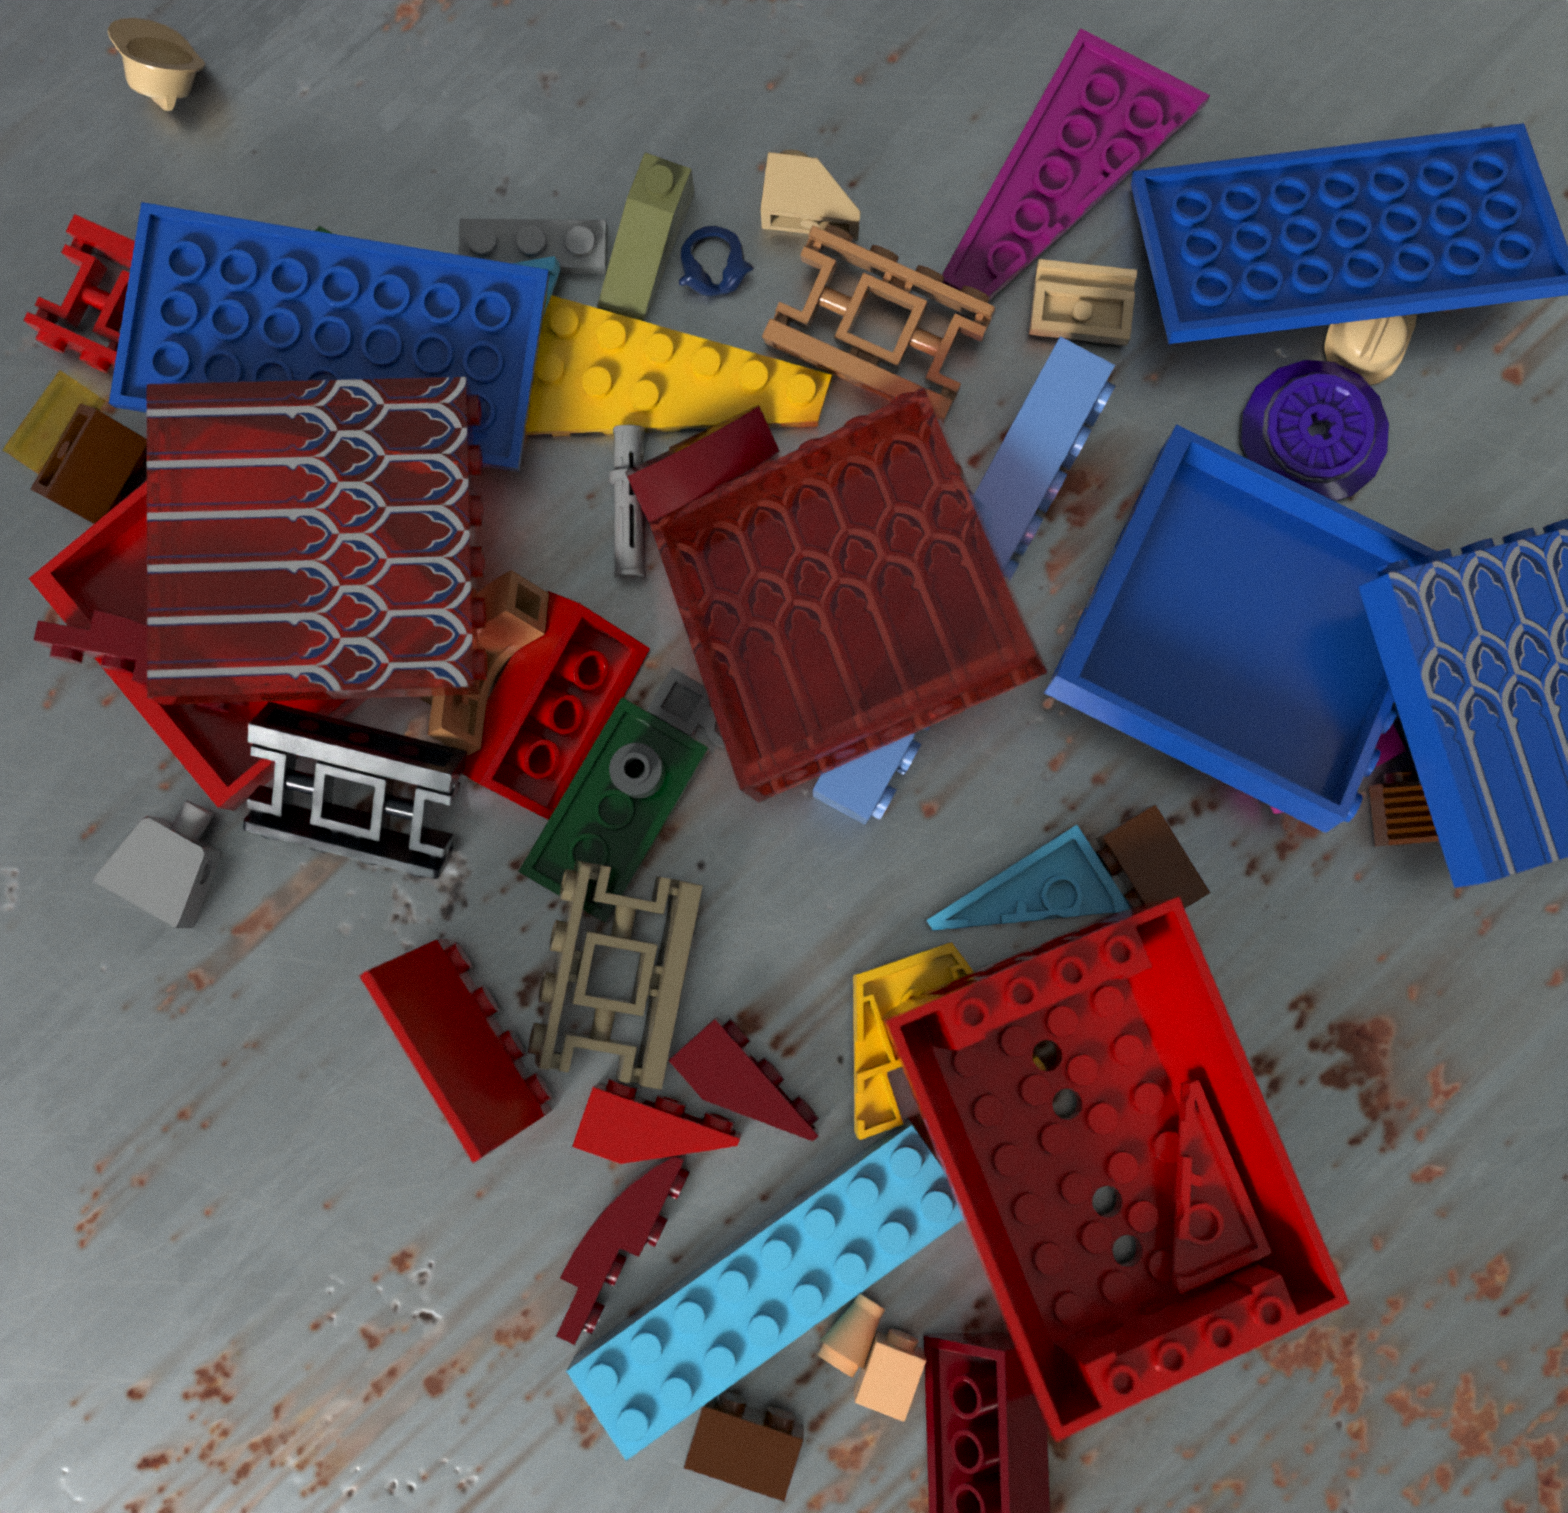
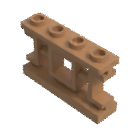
[762,225,995,425]

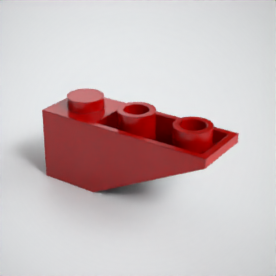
[572,1078,742,1164]

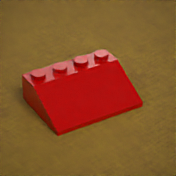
[359,939,553,1163]

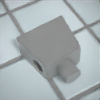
[92,800,221,928]

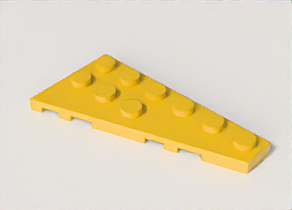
[525,295,832,438]

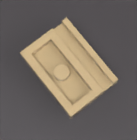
[1029,259,1138,346]

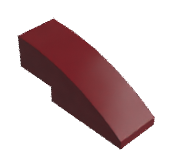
[625,405,780,523]

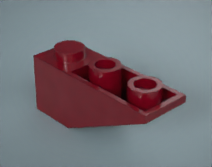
[668,1016,819,1142]

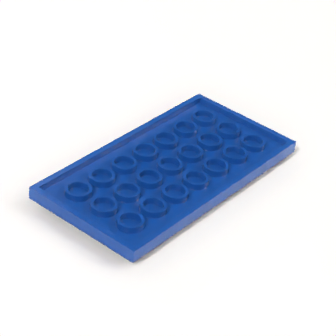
[1131,123,1568,344]
[109,202,550,472]

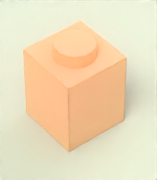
[854,1329,926,1422]

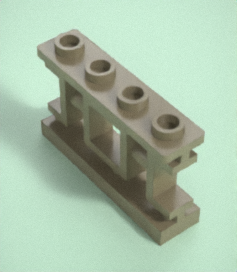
[528,860,703,1090]

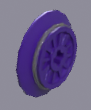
[1240,360,1389,502]

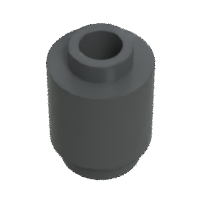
[609,743,665,798]

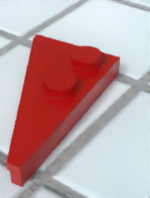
[1171,1078,1272,1294]

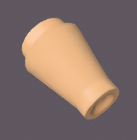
[817,1294,885,1378]

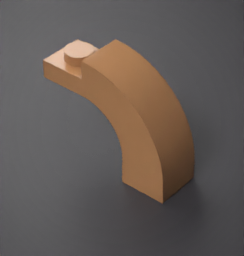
[420,570,549,756]

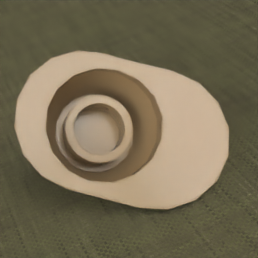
[107,18,205,111]
[1324,314,1417,385]

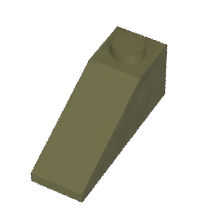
[597,152,695,321]

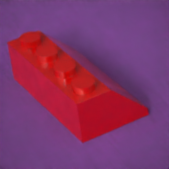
[462,591,650,820]

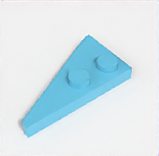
[926,825,1131,931]

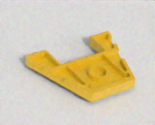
[853,942,1046,1140]

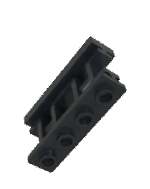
[243,701,467,879]

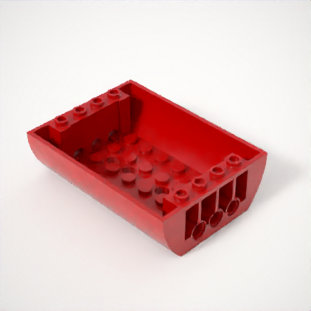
[883,896,1350,1442]

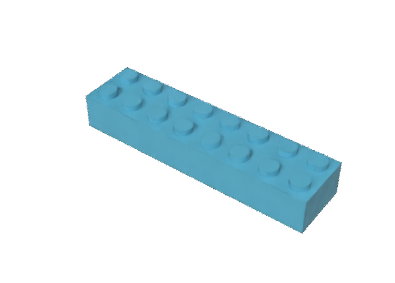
[566,1118,963,1461]

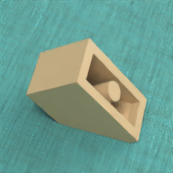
[760,150,860,240]

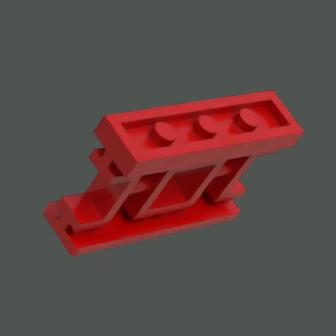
[23,214,135,373]

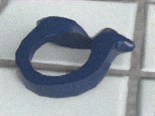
[679,226,754,296]

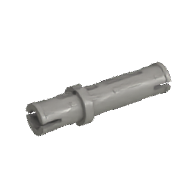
[609,425,646,579]

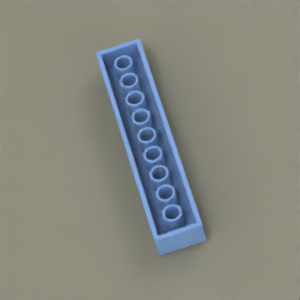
[813,336,1115,825]

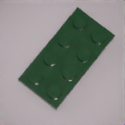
[518,697,709,923]

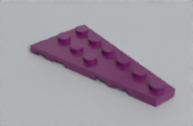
[942,28,1210,301]

